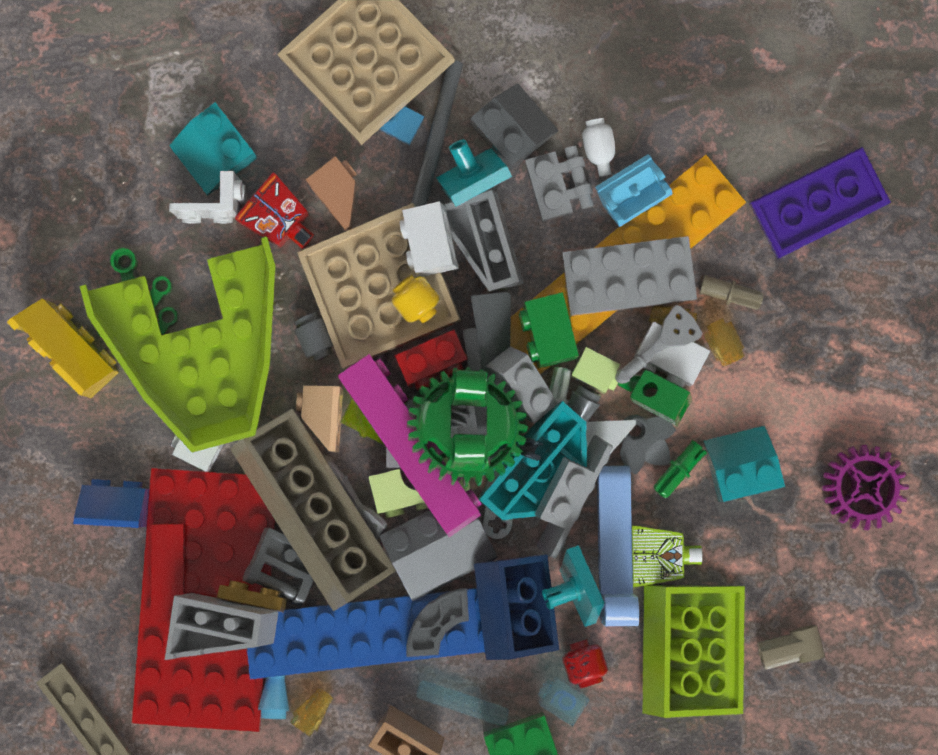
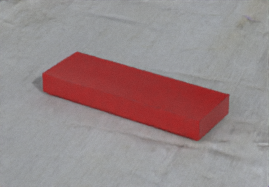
[151,524,185,621]

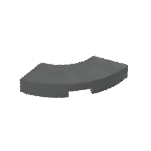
[406,588,469,657]

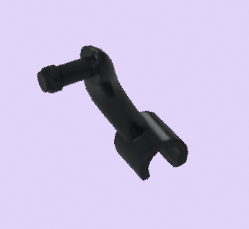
[518,433,543,461]

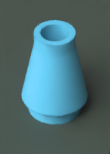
[258,675,290,719]

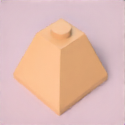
[296,386,343,452]

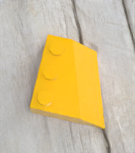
[7,298,119,398]

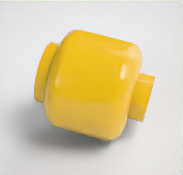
[391,274,439,324]

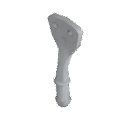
[615,305,702,384]
[323,455,387,540]

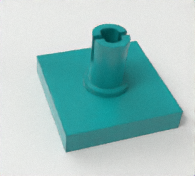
[436,139,512,207]
[542,545,605,627]

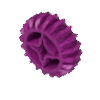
[821,444,909,531]

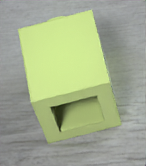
[571,347,620,394]

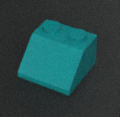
[169,102,257,196]
[703,426,785,502]

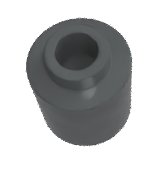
[294,312,334,362]

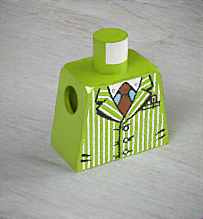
[632,525,702,587]

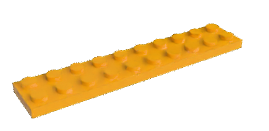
[466,155,746,375]

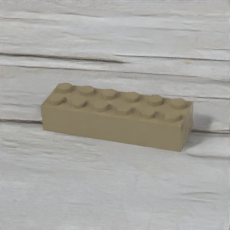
[230,409,396,611]

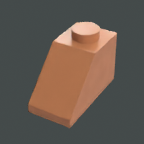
[305,156,357,232]

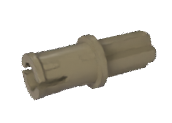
[699,275,763,310]

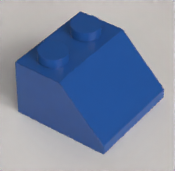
[73,479,149,528]

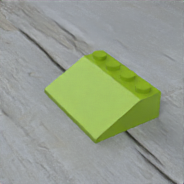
[642,585,745,718]

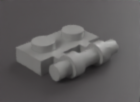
[525,146,594,222]

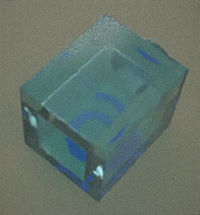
[538,676,590,727]

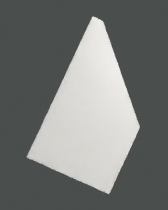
[586,420,636,454]

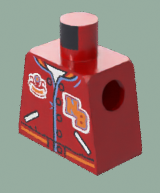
[235,172,314,249]

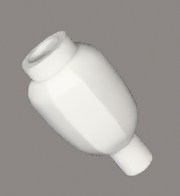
[582,118,615,177]

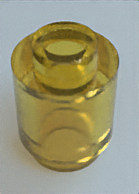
[703,318,745,367]

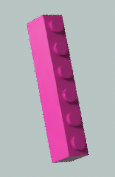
[338,354,482,537]

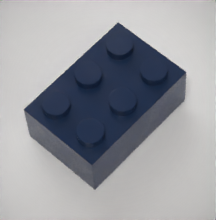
[474,554,560,660]

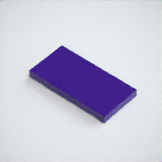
[749,147,891,259]

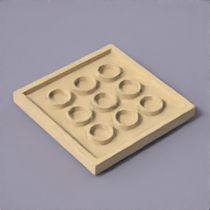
[277,0,455,145]
[297,203,461,370]

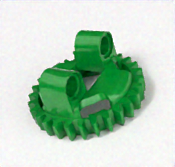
[407,367,528,487]

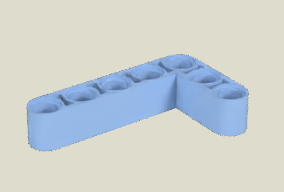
[597,465,639,627]

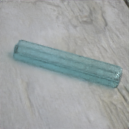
[416,680,509,726]

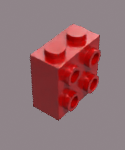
[395,330,467,391]

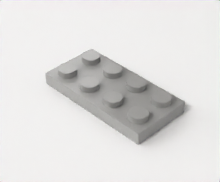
[562,236,697,316]

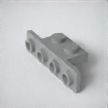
[535,435,613,559]

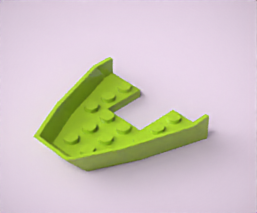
[80,237,275,453]

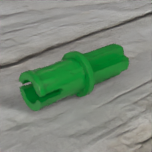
[653,440,707,498]

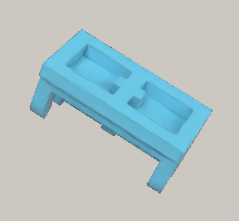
[595,154,673,227]

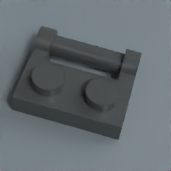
[243,528,313,607]

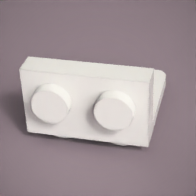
[169,171,247,224]

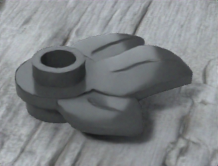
[620,415,676,474]

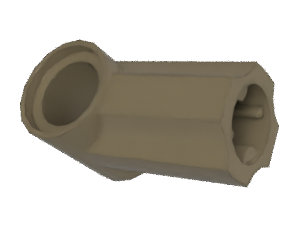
[757,625,825,670]

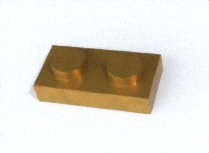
[217,581,287,613]

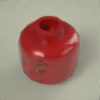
[562,639,608,689]

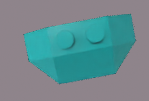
[478,401,587,520]

